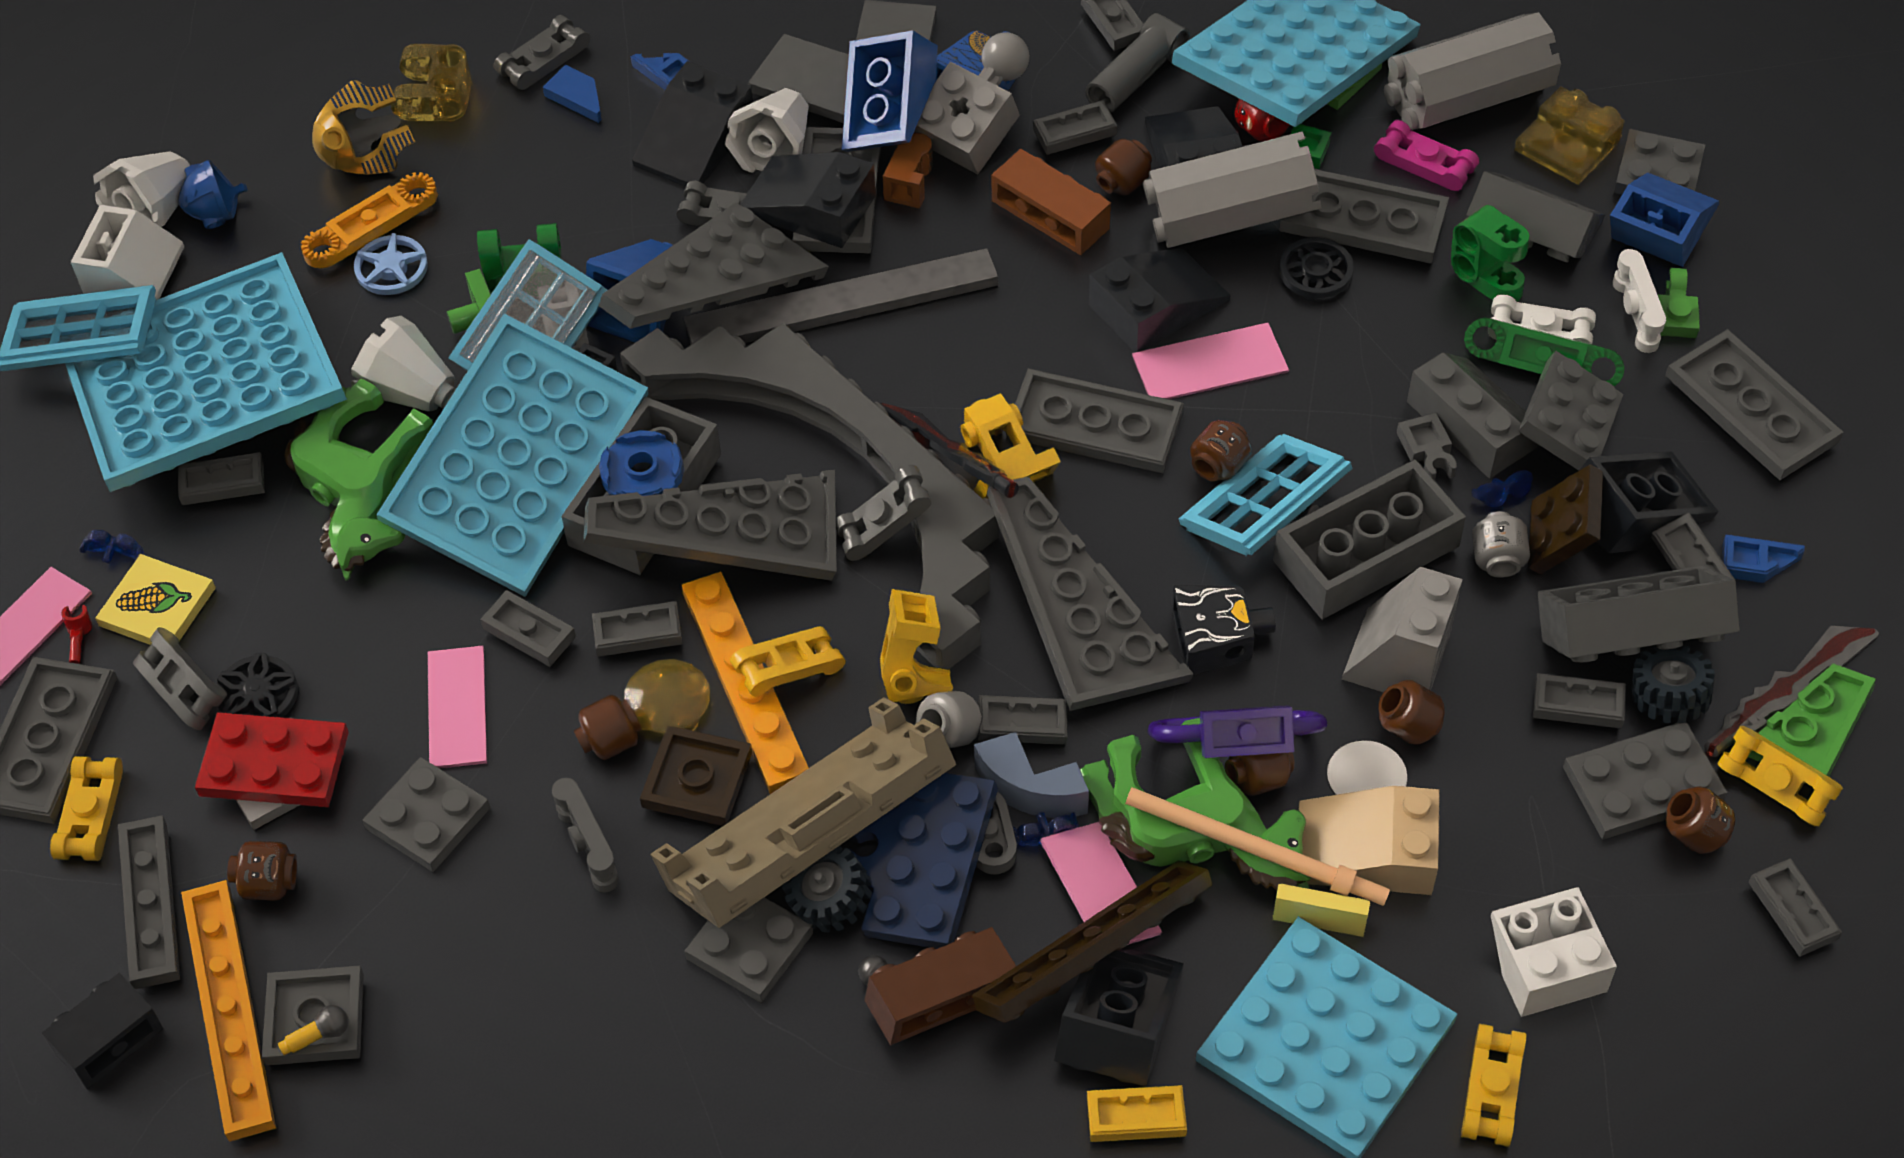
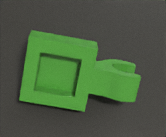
[1658,268,1700,338]

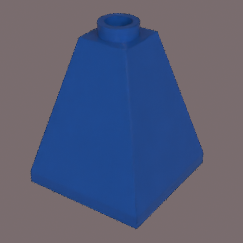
[586,239,673,343]

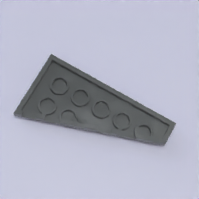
[598,202,829,329]
[583,469,837,581]
[987,477,1193,711]

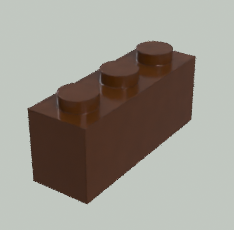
[864,927,1016,1045]

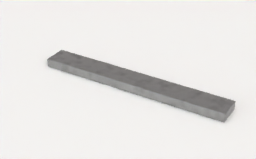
[684,248,998,345]

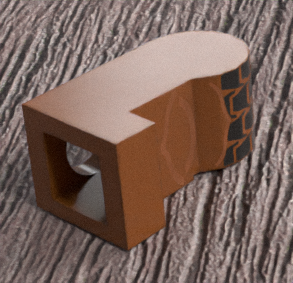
[883,133,933,208]

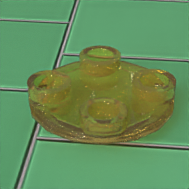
[624,659,710,733]

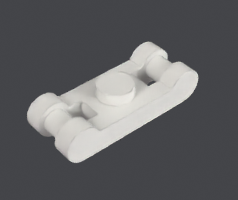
[1612,249,1666,353]
[1488,295,1596,344]

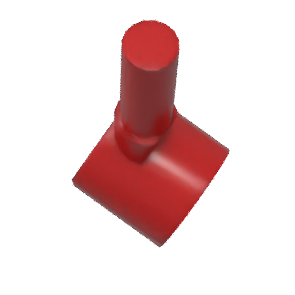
[61,605,92,664]

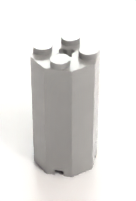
[1384,12,1561,131]
[1143,131,1321,248]

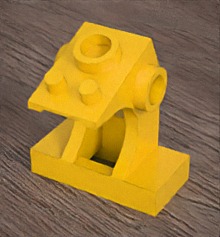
[961,393,1061,499]
[880,589,953,704]

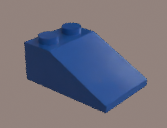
[842,30,938,152]

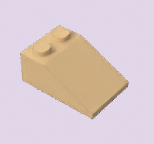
[1298,786,1439,895]

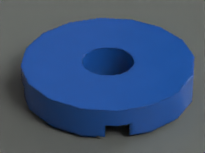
[599,430,684,496]

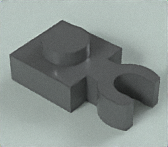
[1396,413,1457,481]

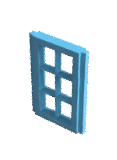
[1178,434,1353,556]

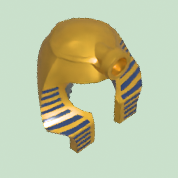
[312,80,415,175]

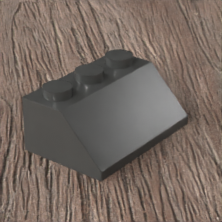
[1466,171,1605,262]
[1407,352,1540,479]

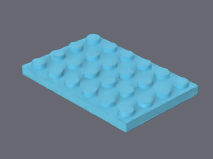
[1172,0,1421,127]
[377,313,648,597]

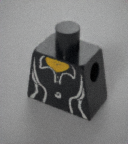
[1172,585,1276,676]

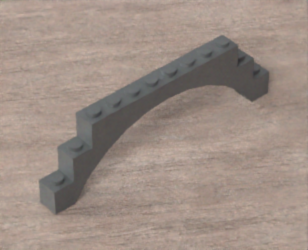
[620,323,999,670]

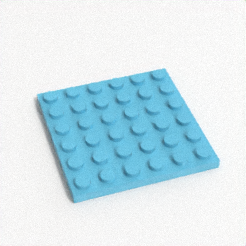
[59,252,347,492]

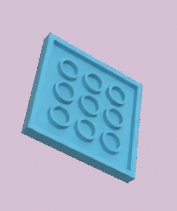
[1196,916,1457,1158]

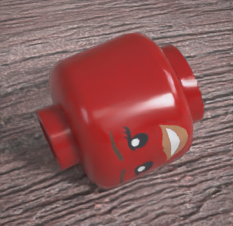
[1235,99,1289,142]

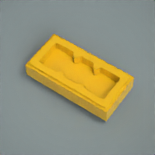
[1087,1085,1187,1142]

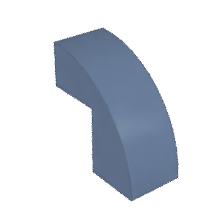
[974,732,1089,818]

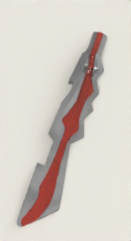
[1704,626,1879,757]

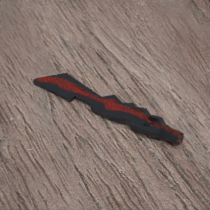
[880,403,1019,498]

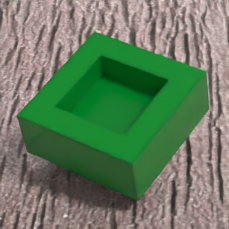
[1290,124,1332,169]

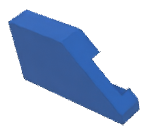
[631,53,690,90]
[543,65,602,123]
[1722,534,1805,583]

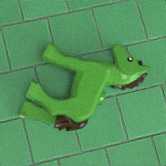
[284,378,434,581]
[1080,717,1311,891]

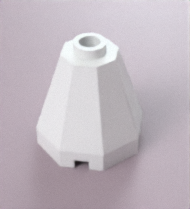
[725,88,809,173]
[93,151,190,227]
[351,316,456,412]

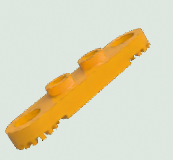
[301,172,438,268]

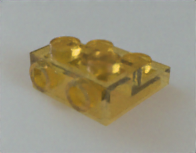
[1514,86,1625,185]

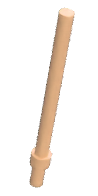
[1125,787,1390,906]

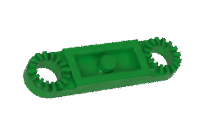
[1464,318,1625,386]

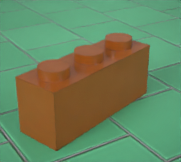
[991,149,1111,255]

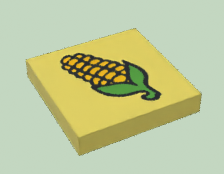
[95,554,216,645]

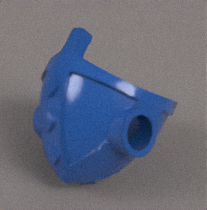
[178,160,248,229]

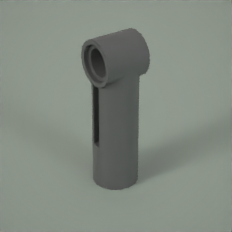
[1085,13,1190,114]

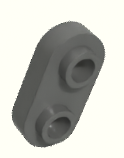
[976,792,1017,874]

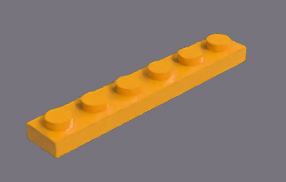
[682,571,809,794]
[181,880,276,1142]

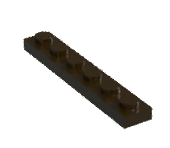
[972,860,1212,1023]

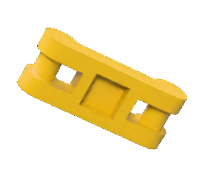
[730,626,846,697]
[1717,726,1843,826]
[50,756,123,861]
[1461,1023,1526,1147]

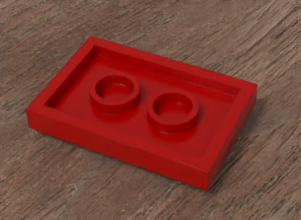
[195,712,349,807]

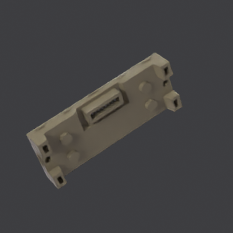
[650,697,957,928]

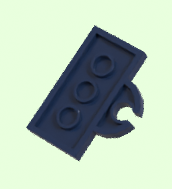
[849,773,998,949]

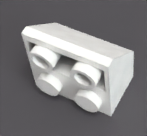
[71,205,184,300]
[1491,887,1617,1017]

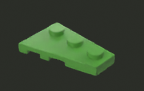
[1748,664,1876,777]

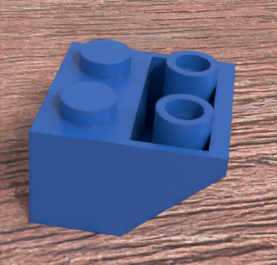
[1610,173,1719,267]

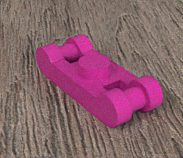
[1374,120,1480,191]

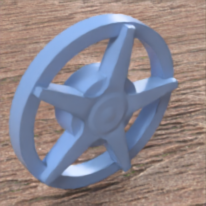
[354,233,428,295]

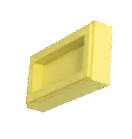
[1273,884,1370,937]

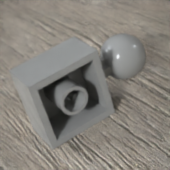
[914,32,1030,174]

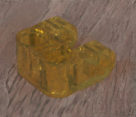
[391,44,472,121]

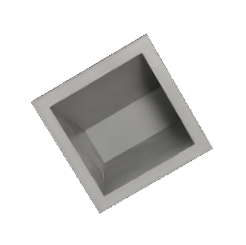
[1342,567,1463,692]

